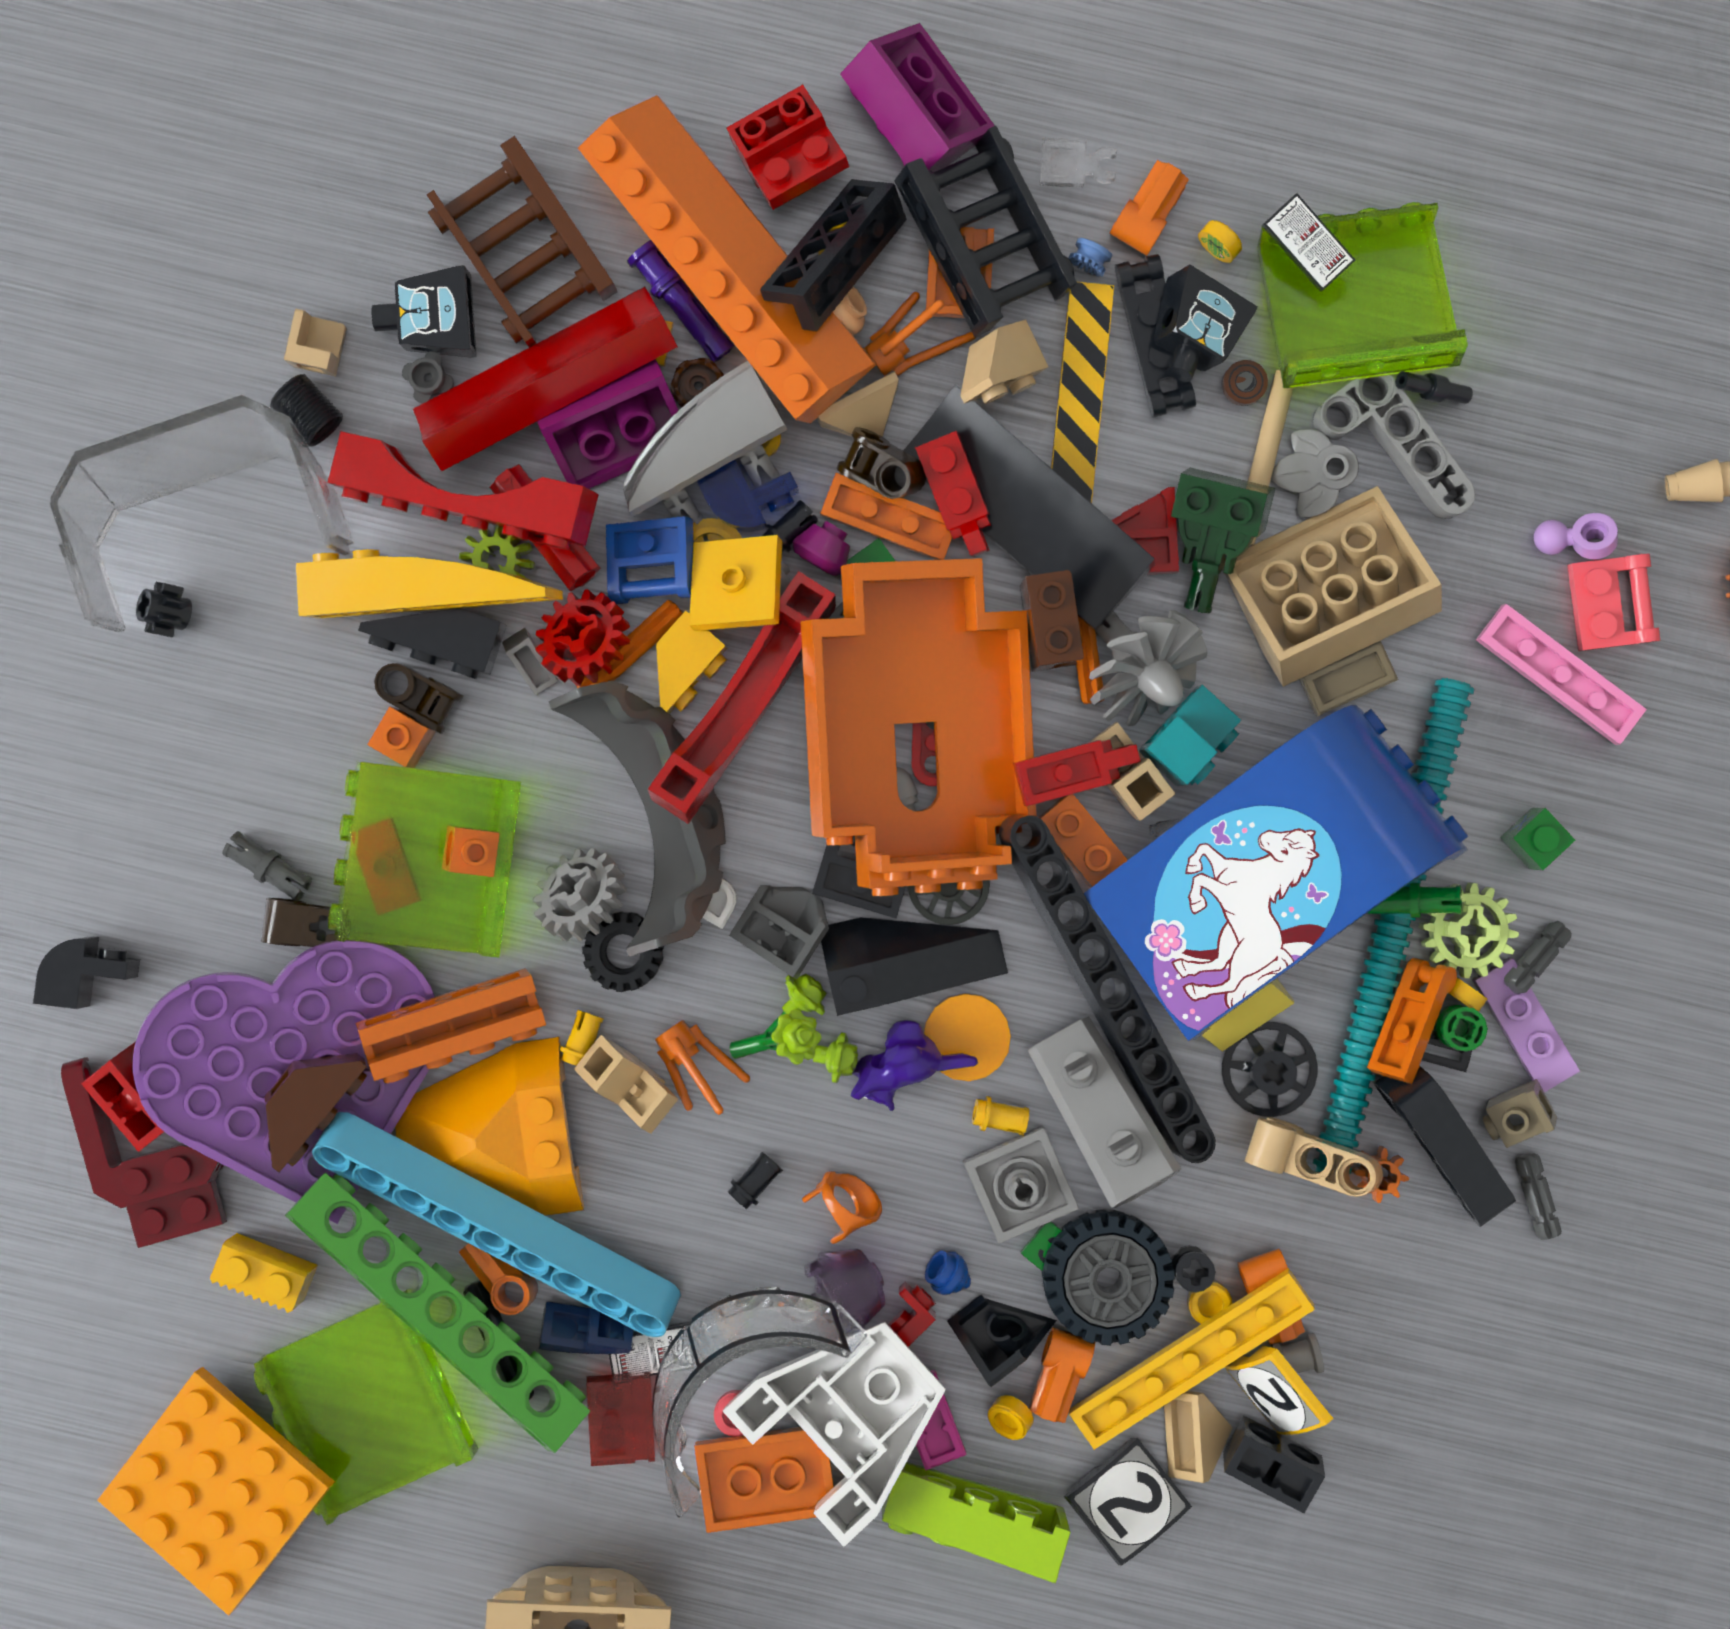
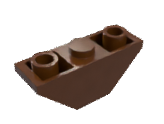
[264,1053,367,1173]

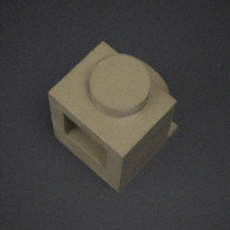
[1483,1079,1557,1148]

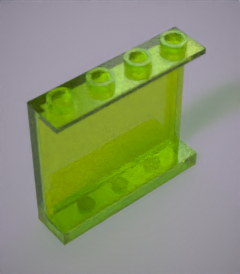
[1257,202,1468,389]
[328,761,521,958]
[253,1290,479,1525]

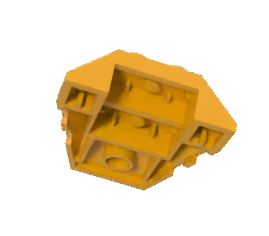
[395,1036,585,1216]

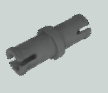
[222,831,312,902]

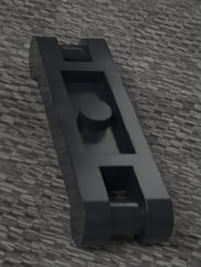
[1115,254,1196,418]

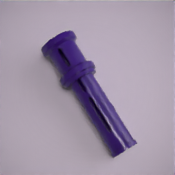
[627,240,735,363]

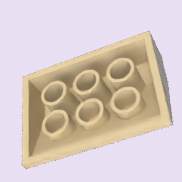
[1222,486,1442,687]

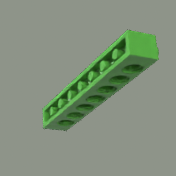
[285,1173,590,1453]

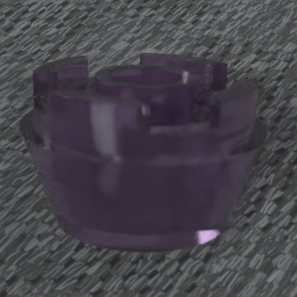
[804,1248,885,1337]

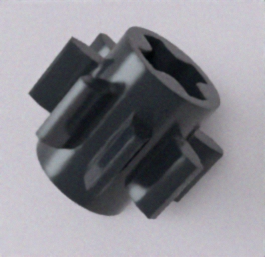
[136,581,192,638]

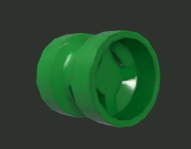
[1434,1004,1488,1052]

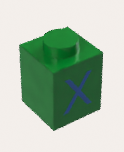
[1500,808,1576,871]

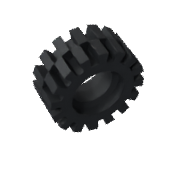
[582,912,664,992]

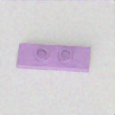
[1472,957,1580,1093]

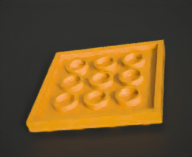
[97,1367,335,1616]

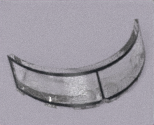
[652,1287,867,1518]

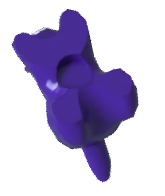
[851,1020,978,1111]

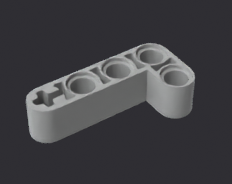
[1313,368,1475,519]

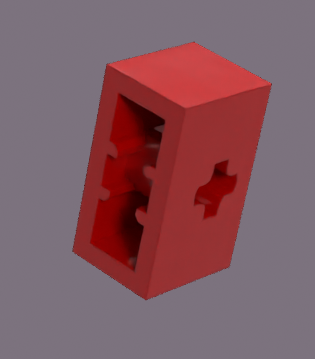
[81,1041,164,1152]

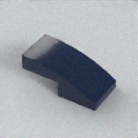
[538,1302,633,1354]

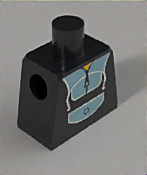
[1154,264,1258,382]
[371,265,477,358]

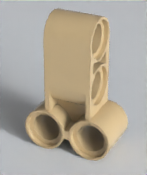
[1245,1117,1383,1197]

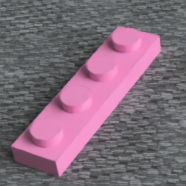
[1476,604,1647,745]

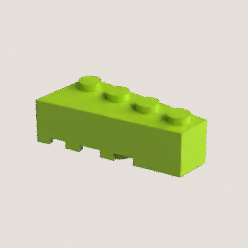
[882,1462,1071,1584]

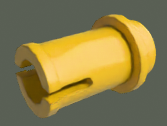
[560,1010,604,1066]
[972,1096,1029,1136]

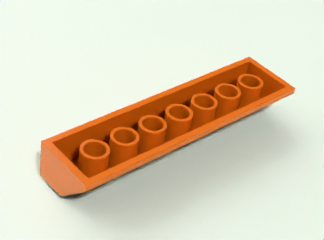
[578,95,876,424]

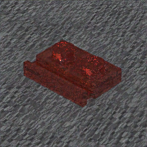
[586,1372,655,1466]

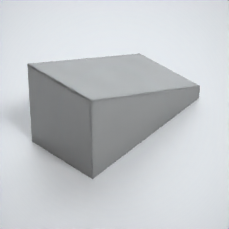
[502,628,558,695]

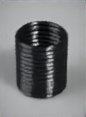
[270,374,343,447]

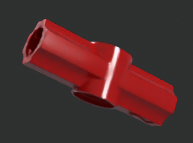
[489,464,601,592]

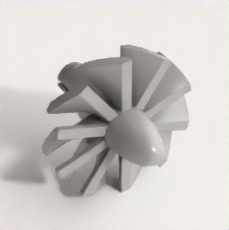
[1089,610,1208,726]

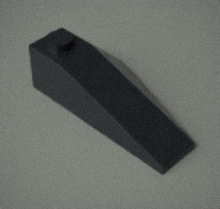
[821,917,1008,1016]

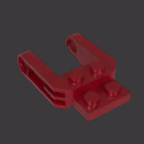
[61,1057,227,1248]

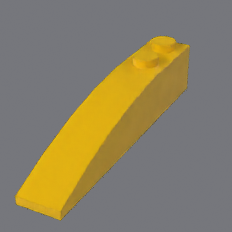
[296,549,563,619]

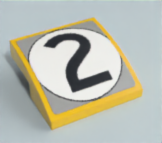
[1224,1346,1334,1435]

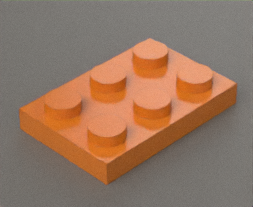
[694,1427,834,1533]

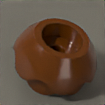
[670,358,724,407]

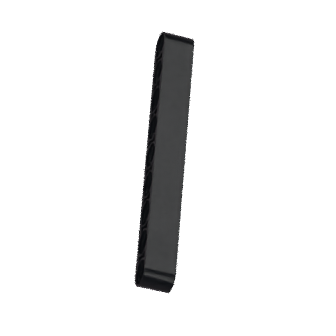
[999,814,1216,1163]

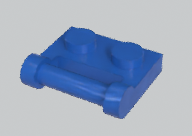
[606,516,694,604]

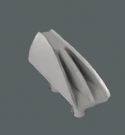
[623,360,788,524]
[1028,1016,1182,1208]

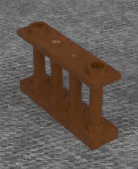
[427,135,618,347]

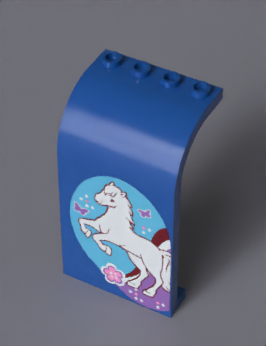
[1084,705,1469,1041]

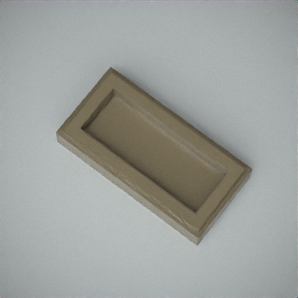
[1299,641,1399,716]

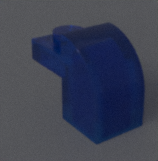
[697,460,799,532]

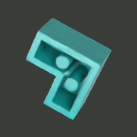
[1139,684,1241,786]

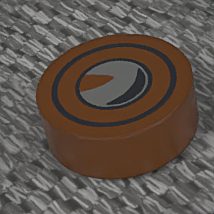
[1222,360,1268,406]

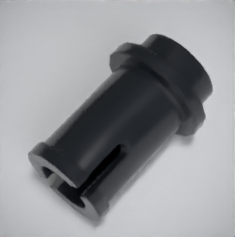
[762,500,818,553]
[728,1152,783,1209]

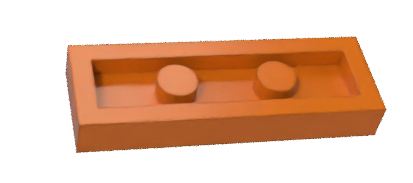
[820,473,952,560]

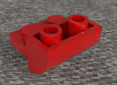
[726,84,850,210]

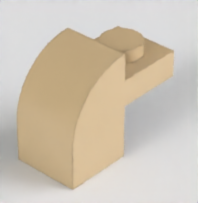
[1089,722,1175,821]
[574,1035,678,1134]

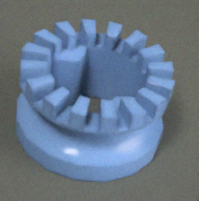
[1068,238,1113,277]

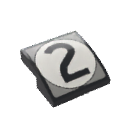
[1064,1438,1192,1566]

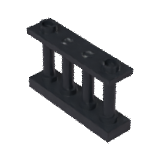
[894,126,1077,337]

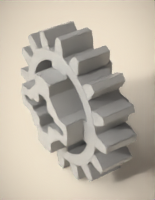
[533,848,627,942]

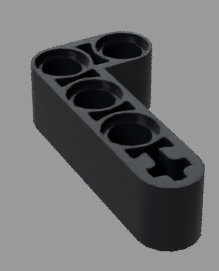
[1374,1065,1516,1227]

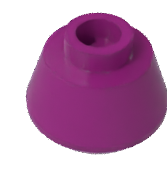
[793,520,850,577]

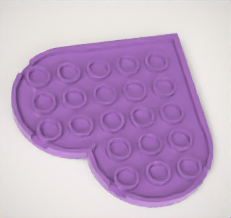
[132,939,435,1224]

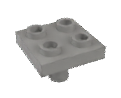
[963,1126,1079,1244]

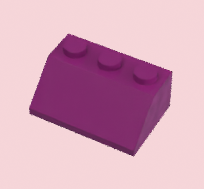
[840,23,995,172]
[537,359,679,489]

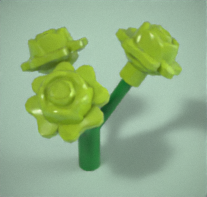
[729,974,858,1083]

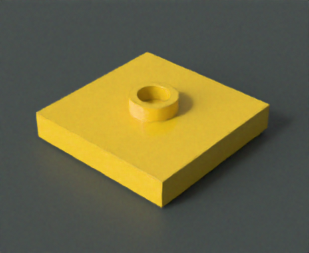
[689,535,782,631]

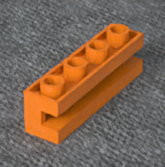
[355,968,546,1083]

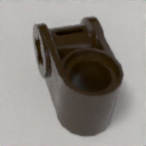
[837,427,927,499]
[374,663,464,734]
[261,897,351,947]

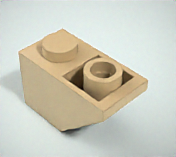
[960,319,1049,404]

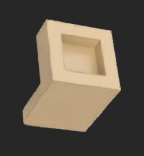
[284,308,347,377]

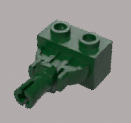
[1171,467,1276,613]

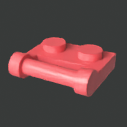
[1567,553,1661,651]

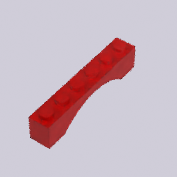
[327,431,599,550]
[648,571,836,824]

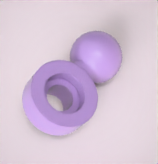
[1534,513,1618,560]

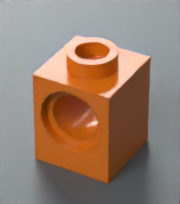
[367,706,436,768]
[442,825,500,877]

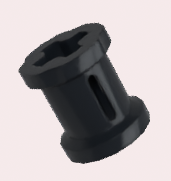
[1171,1245,1216,1292]

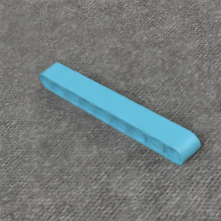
[312,1112,681,1337]

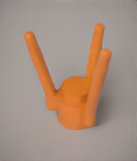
[864,292,976,376]
[655,1020,750,1115]

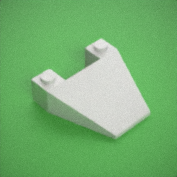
[723,1322,946,1547]

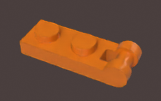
[1367,958,1457,1084]

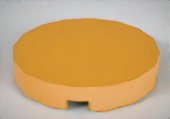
[924,993,1011,1081]

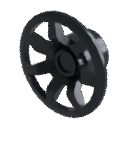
[1222,1022,1318,1117]

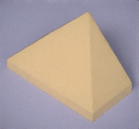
[817,371,899,437]
[1164,1391,1233,1483]

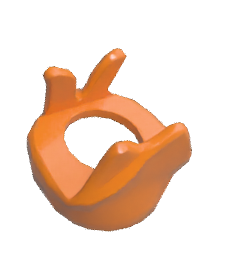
[802,1171,882,1244]

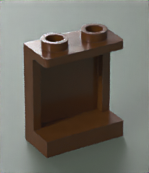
[1019,570,1084,672]

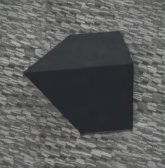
[947,1294,1057,1387]

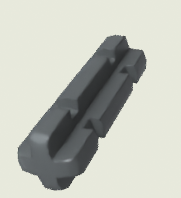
[1504,921,1572,995]
[1515,1153,1562,1240]

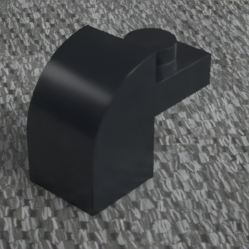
[33,936,140,1009]

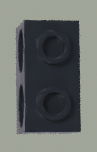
[1223,1415,1325,1513]

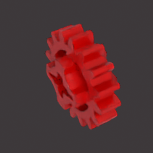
[535,589,630,686]

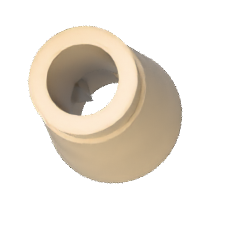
[1665,459,1730,502]

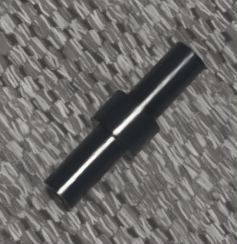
[1395,371,1473,404]

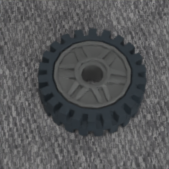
[1042,1210,1175,1346]

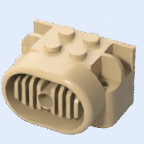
[485,1566,671,1629]

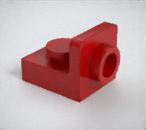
[888,1282,936,1347]

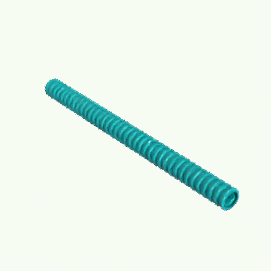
[1312,678,1475,1174]

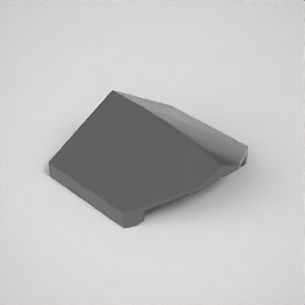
[729,885,829,979]

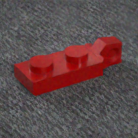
[915,431,991,557]
[1013,739,1141,806]

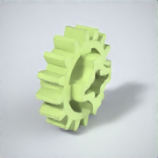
[1419,882,1519,978]

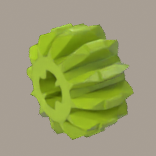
[459,526,535,579]

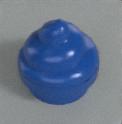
[925,1251,971,1295]

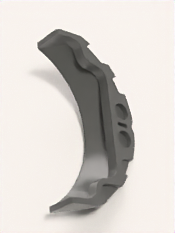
[549,681,726,957]

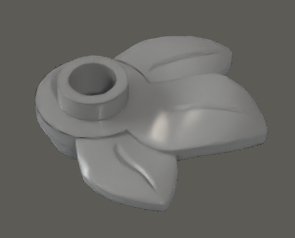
[1271,429,1359,518]

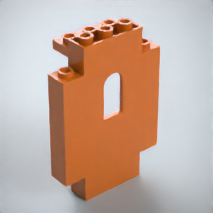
[801,558,1037,896]

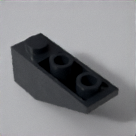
[358,608,507,679]

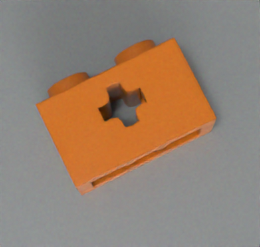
[1038,794,1128,888]

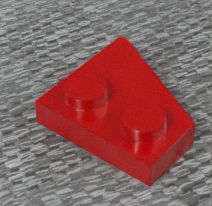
[1111,487,1179,575]

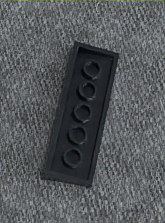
[903,385,1155,631]

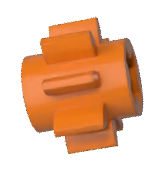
[1352,1146,1409,1203]

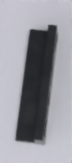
[760,179,907,331]

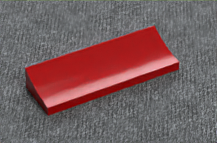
[413,287,678,472]

